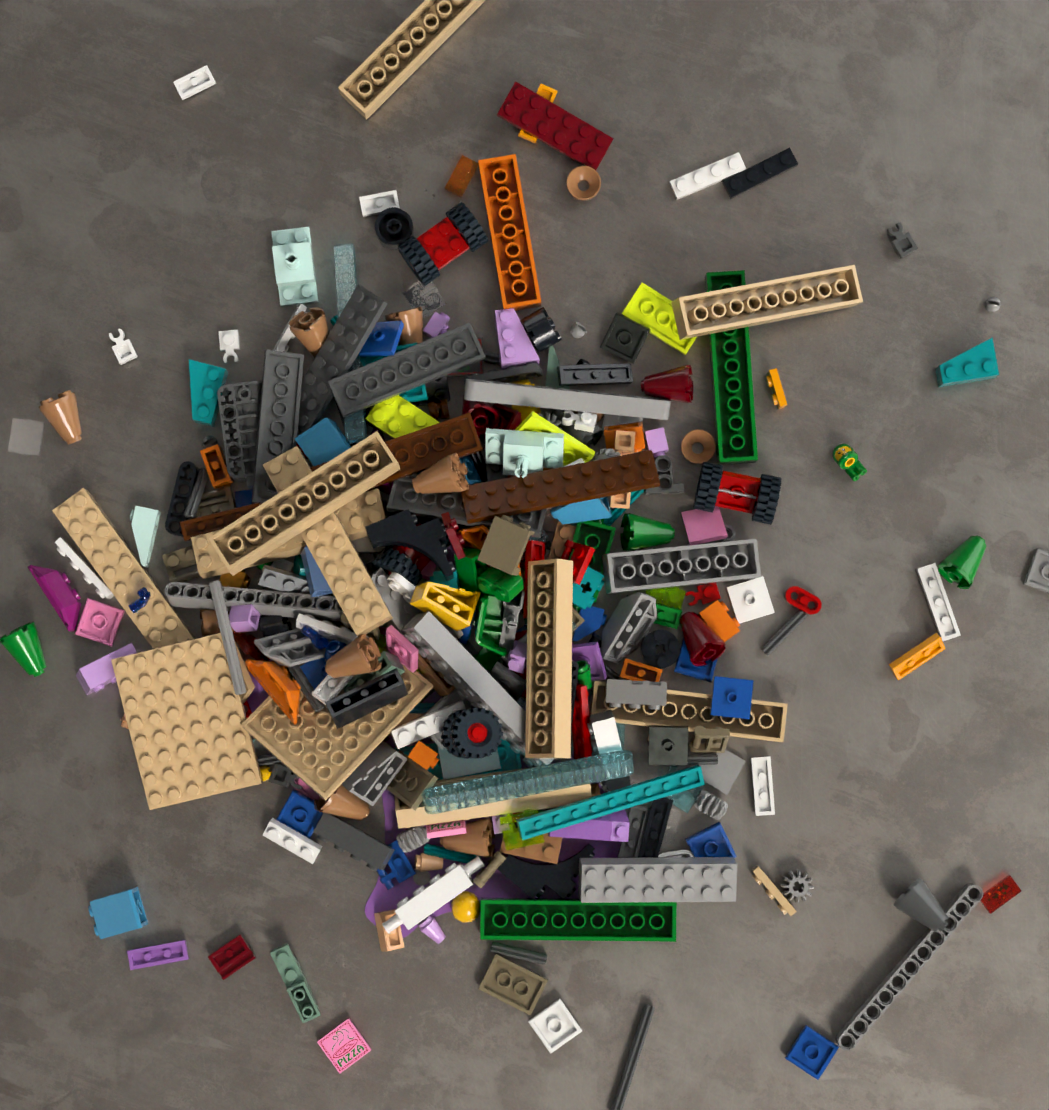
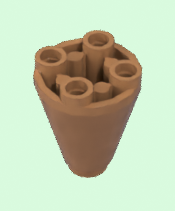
[39,390,82,445]
[412,453,469,494]

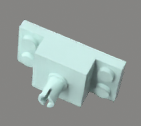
[271,227,319,307]
[486,428,564,478]

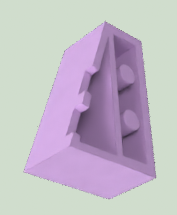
[494,308,540,370]
[76,643,137,696]

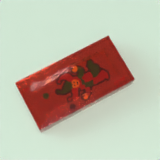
[980,875,1021,914]

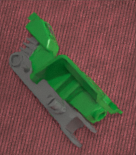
[473,589,525,673]

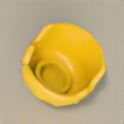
[451,891,481,923]

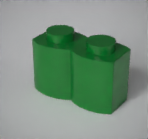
[477,566,524,602]

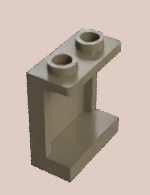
[477,514,535,576]

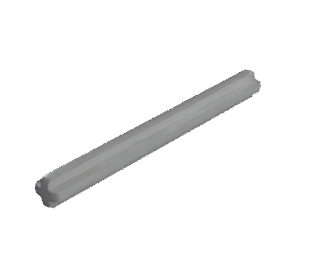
[209,580,246,695]

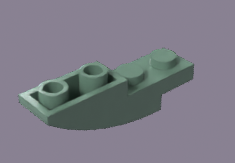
[270,943,321,1023]

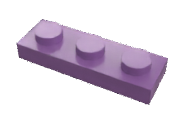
[127,940,189,970]

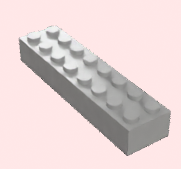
[602,539,761,594]
[578,857,737,903]

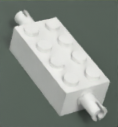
[382,856,485,934]

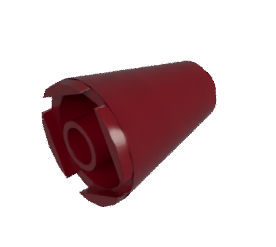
[641,365,694,403]
[461,395,499,437]
[679,612,726,666]

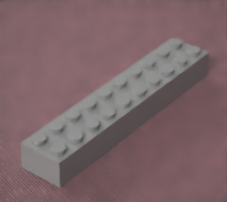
[401,611,554,767]

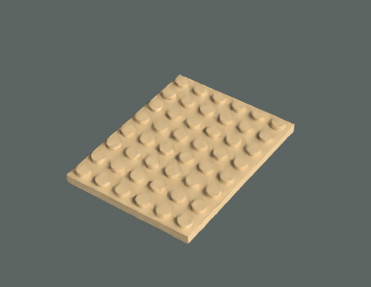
[241,622,433,801]
[111,633,263,810]

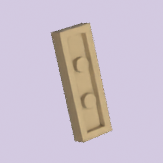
[752,864,797,916]

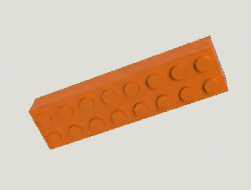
[478,154,541,311]

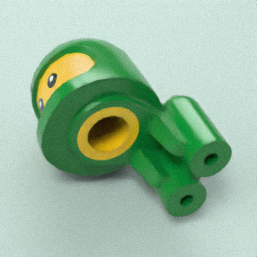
[832,443,867,481]

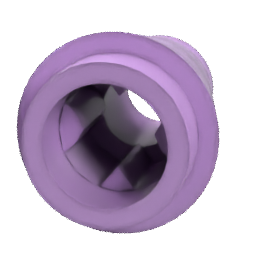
[418,915,446,944]

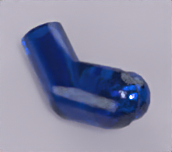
[129,587,151,613]
[301,625,328,649]

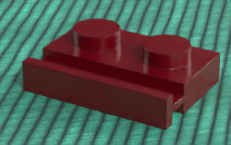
[441,512,465,560]
[208,934,256,980]

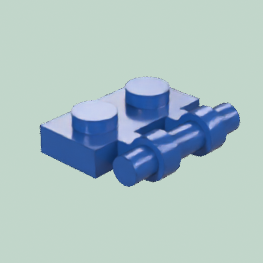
[377,840,416,890]

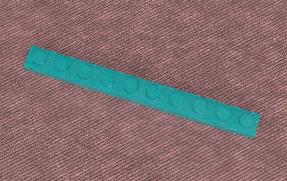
[516,765,705,840]

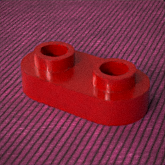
[785,586,822,615]

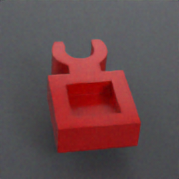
[685,583,721,606]

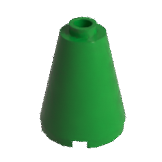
[620,513,675,552]
[938,535,987,589]
[0,621,47,677]

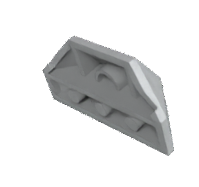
[601,592,657,664]
[254,628,330,667]

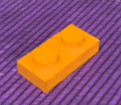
[765,368,787,409]

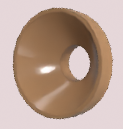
[567,166,601,201]
[681,429,716,464]

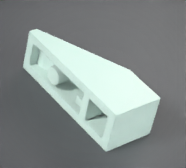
[130,506,161,568]

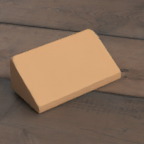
[374,909,404,952]

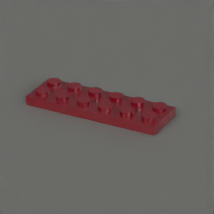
[497,81,614,170]

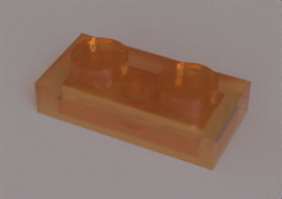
[445,155,479,198]

